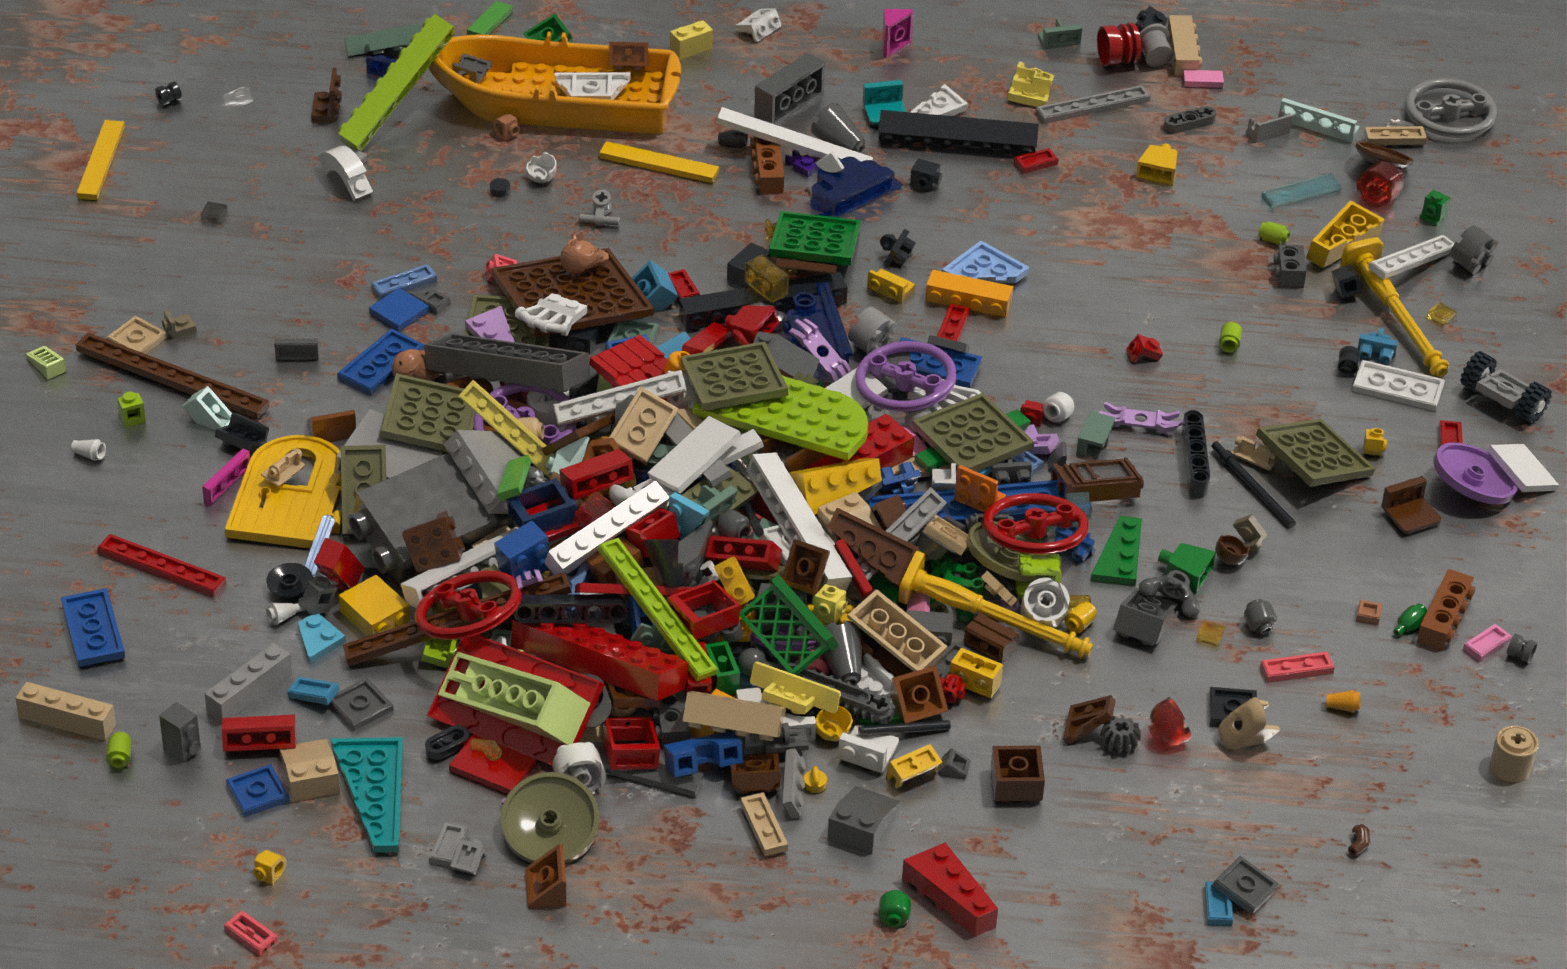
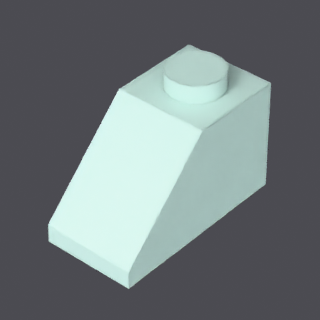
[182,386,232,430]
[546,436,589,475]

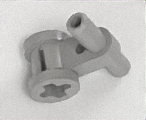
[579,189,620,226]

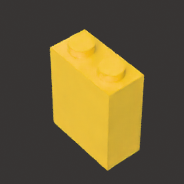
[339,575,410,636]

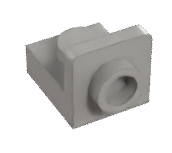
[450,838,487,875]

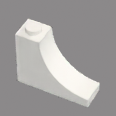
[736,687,816,747]

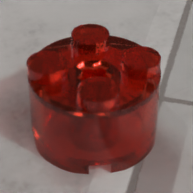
[1356,161,1404,208]

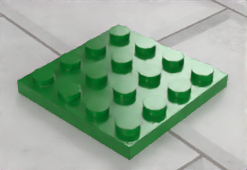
[769,211,861,266]

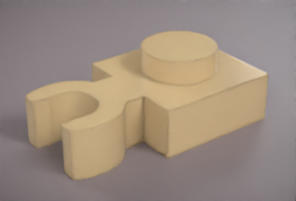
[981,571,1018,607]

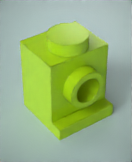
[117,392,146,428]

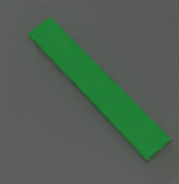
[914,409,1031,472]

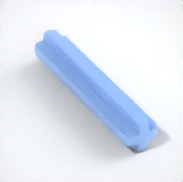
[304,515,335,577]

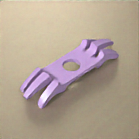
[788,318,851,383]
[1099,402,1183,433]
[516,570,543,589]

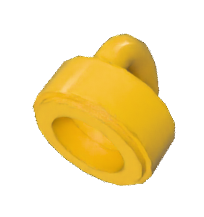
[804,766,827,793]

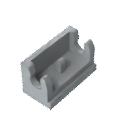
[1246,109,1292,143]

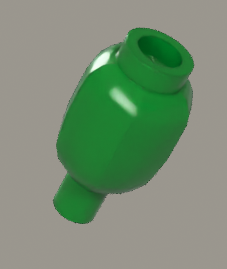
[1393,603,1427,637]

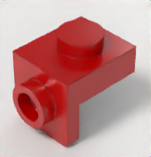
[1126,334,1163,363]

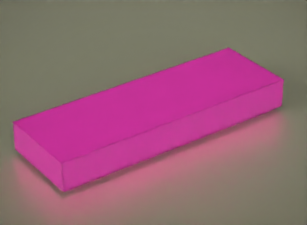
[202,449,250,505]

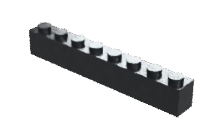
[878,110,1039,154]
[679,272,848,330]

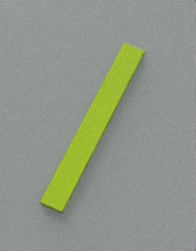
[597,538,718,681]

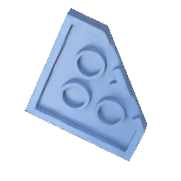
[942,241,1029,283]

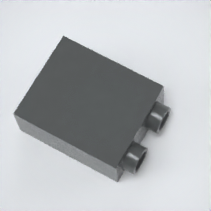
[348,452,497,586]

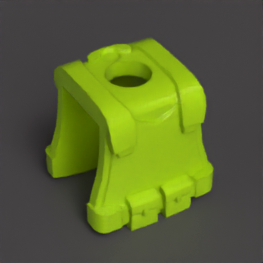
[1015,552,1062,599]

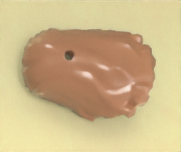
[560,234,609,274]
[391,349,446,381]

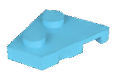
[668,492,709,540]
[298,613,346,664]

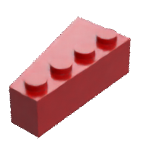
[902,842,998,937]

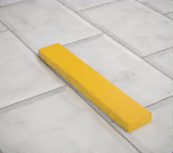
[77,120,125,200]
[599,141,719,183]

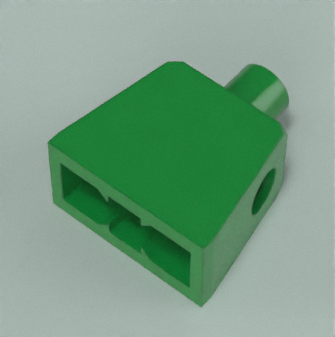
[1158,543,1216,594]

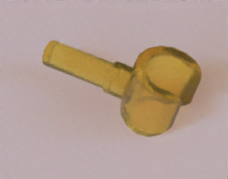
[764,219,776,238]

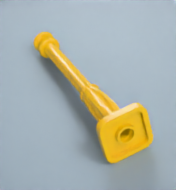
[1340,237,1449,377]
[898,551,1093,659]

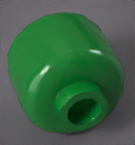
[878,890,912,928]

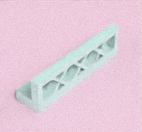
[1280,98,1360,143]

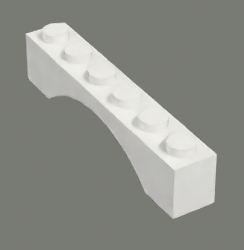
[544,481,669,575]

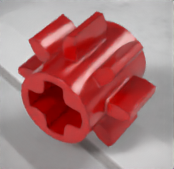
[940,674,966,703]

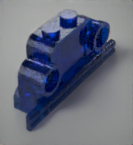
[810,156,903,218]
[783,282,853,364]

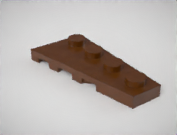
[826,507,919,589]

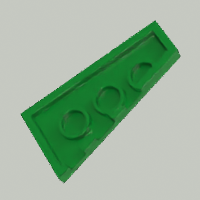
[1090,516,1142,586]

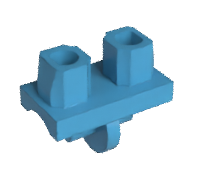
[1358,328,1398,363]

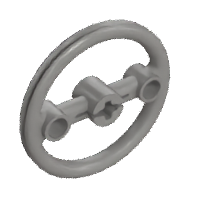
[1405,78,1497,138]

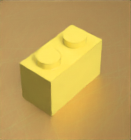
[670,20,713,60]

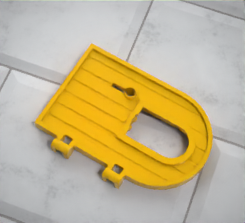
[225,435,342,548]

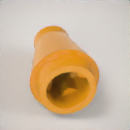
[1326,690,1360,713]

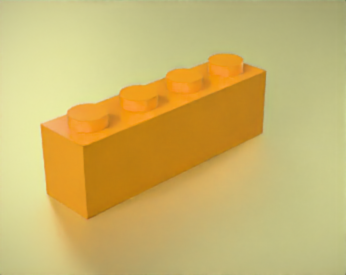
[925,270,1013,317]

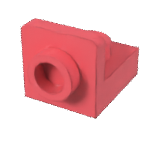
[484,253,517,282]

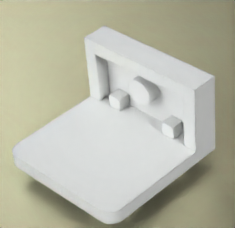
[838,725,899,773]

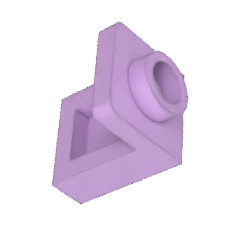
[1025,425,1060,455]

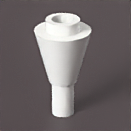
[266,603,306,625]

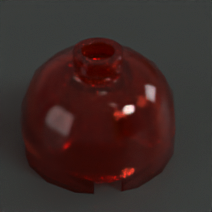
[1148,697,1192,745]

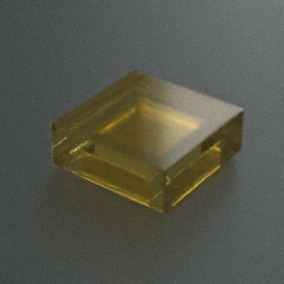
[1427,302,1457,326]
[1196,620,1226,647]

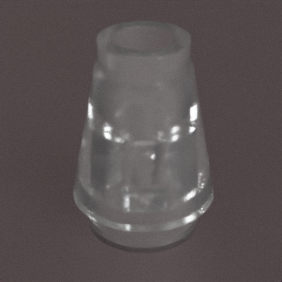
[223,86,253,106]

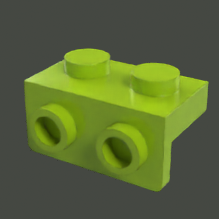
[421,638,461,668]

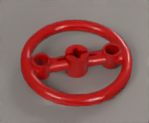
[983,493,1089,554]
[415,570,522,640]

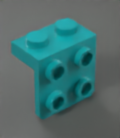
[862,80,907,126]

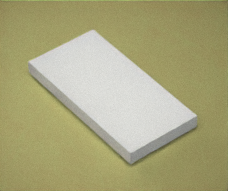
[1352,360,1445,412]
[648,416,742,493]

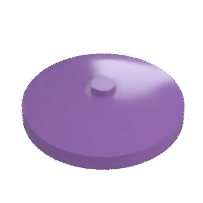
[1433,442,1518,504]

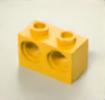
[950,648,1003,698]

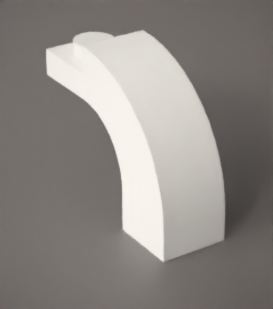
[318,145,373,201]

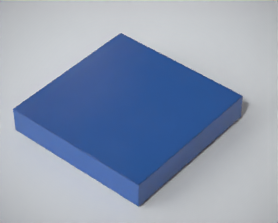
[369,288,429,331]
[226,764,290,818]

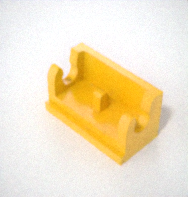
[886,744,943,789]

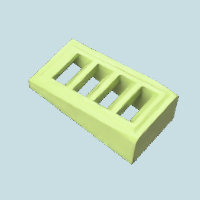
[26,346,67,380]

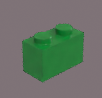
[706,641,740,695]

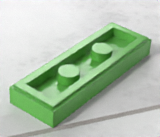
[467,1,513,35]
[497,455,531,500]

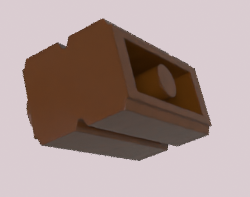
[964,613,1019,663]

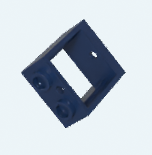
[506,478,578,533]

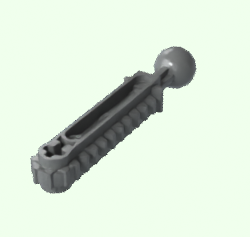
[738,648,896,725]

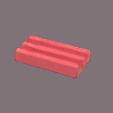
[224,910,278,956]

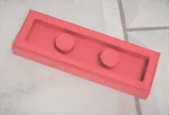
[1260,651,1335,682]

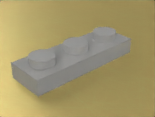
[782,748,806,819]

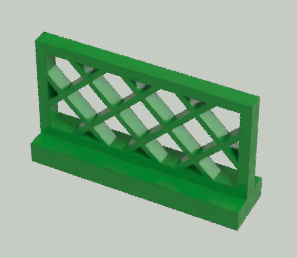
[739,575,839,675]

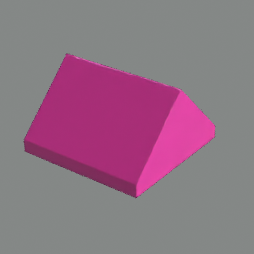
[882,9,914,58]

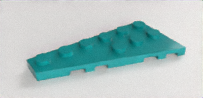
[330,737,403,852]

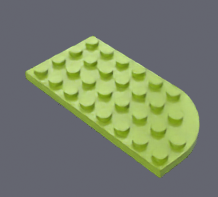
[692,375,868,460]

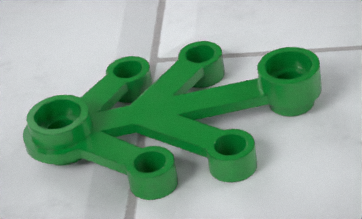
[930,555,986,622]

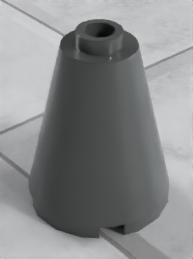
[811,103,865,153]
[816,621,862,686]

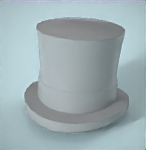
[1140,24,1173,67]

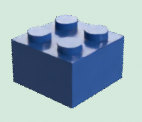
[494,521,550,581]

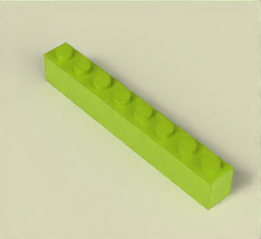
[338,13,455,151]

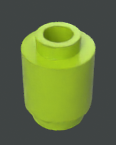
[1258,221,1290,245]
[1219,322,1242,353]
[106,732,132,768]

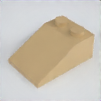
[817,492,882,542]
[279,739,340,802]

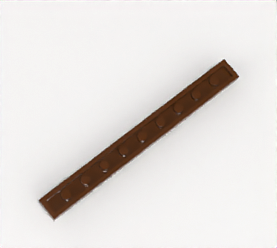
[75,333,270,419]
[343,572,572,666]

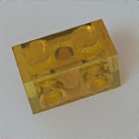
[745,254,789,303]

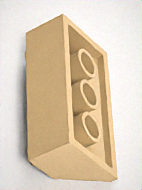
[847,589,948,671]
[683,691,786,741]

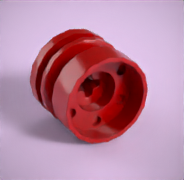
[1097,22,1141,67]

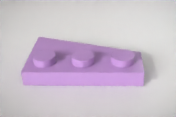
[465,306,515,342]

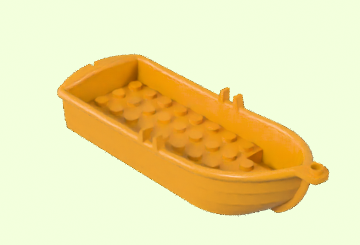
[428,32,681,134]

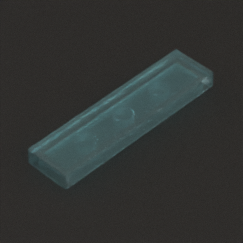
[1261,174,1341,209]

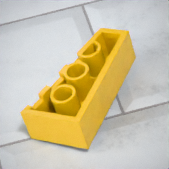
[1306,200,1385,268]
[789,458,882,515]

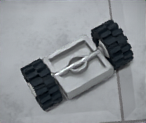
[1460,351,1552,424]

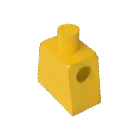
[1136,143,1177,185]

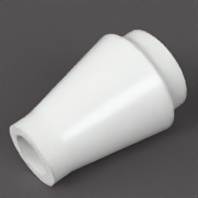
[71,439,106,461]

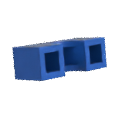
[664,731,743,777]

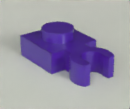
[785,150,821,177]

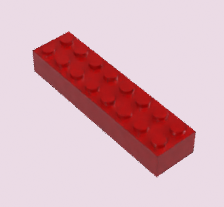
[750,414,914,525]
[510,608,689,701]

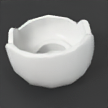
[526,152,557,183]
[609,484,638,506]

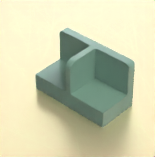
[1038,19,1082,48]
[1076,411,1115,456]
[693,485,738,525]

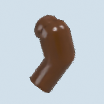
[1348,824,1371,857]

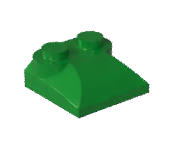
[523,13,573,43]

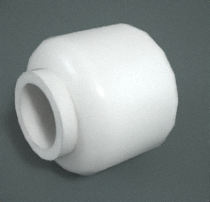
[1042,392,1074,423]

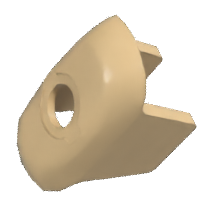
[1218,697,1280,750]

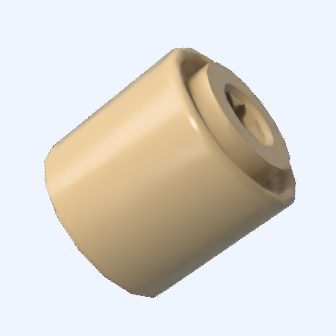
[1490,726,1539,782]

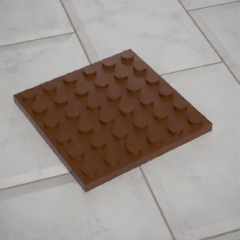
[491,248,654,337]

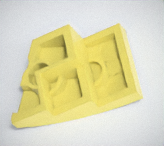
[1007,62,1054,107]

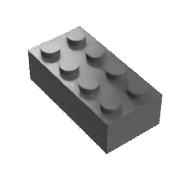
[754,52,825,125]

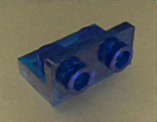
[366,55,397,77]

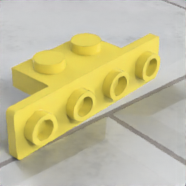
[750,661,841,715]

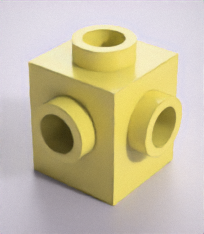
[812,584,848,624]

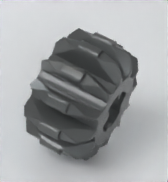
[1100,715,1141,755]

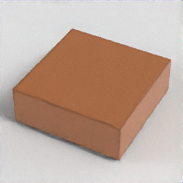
[1356,600,1382,625]

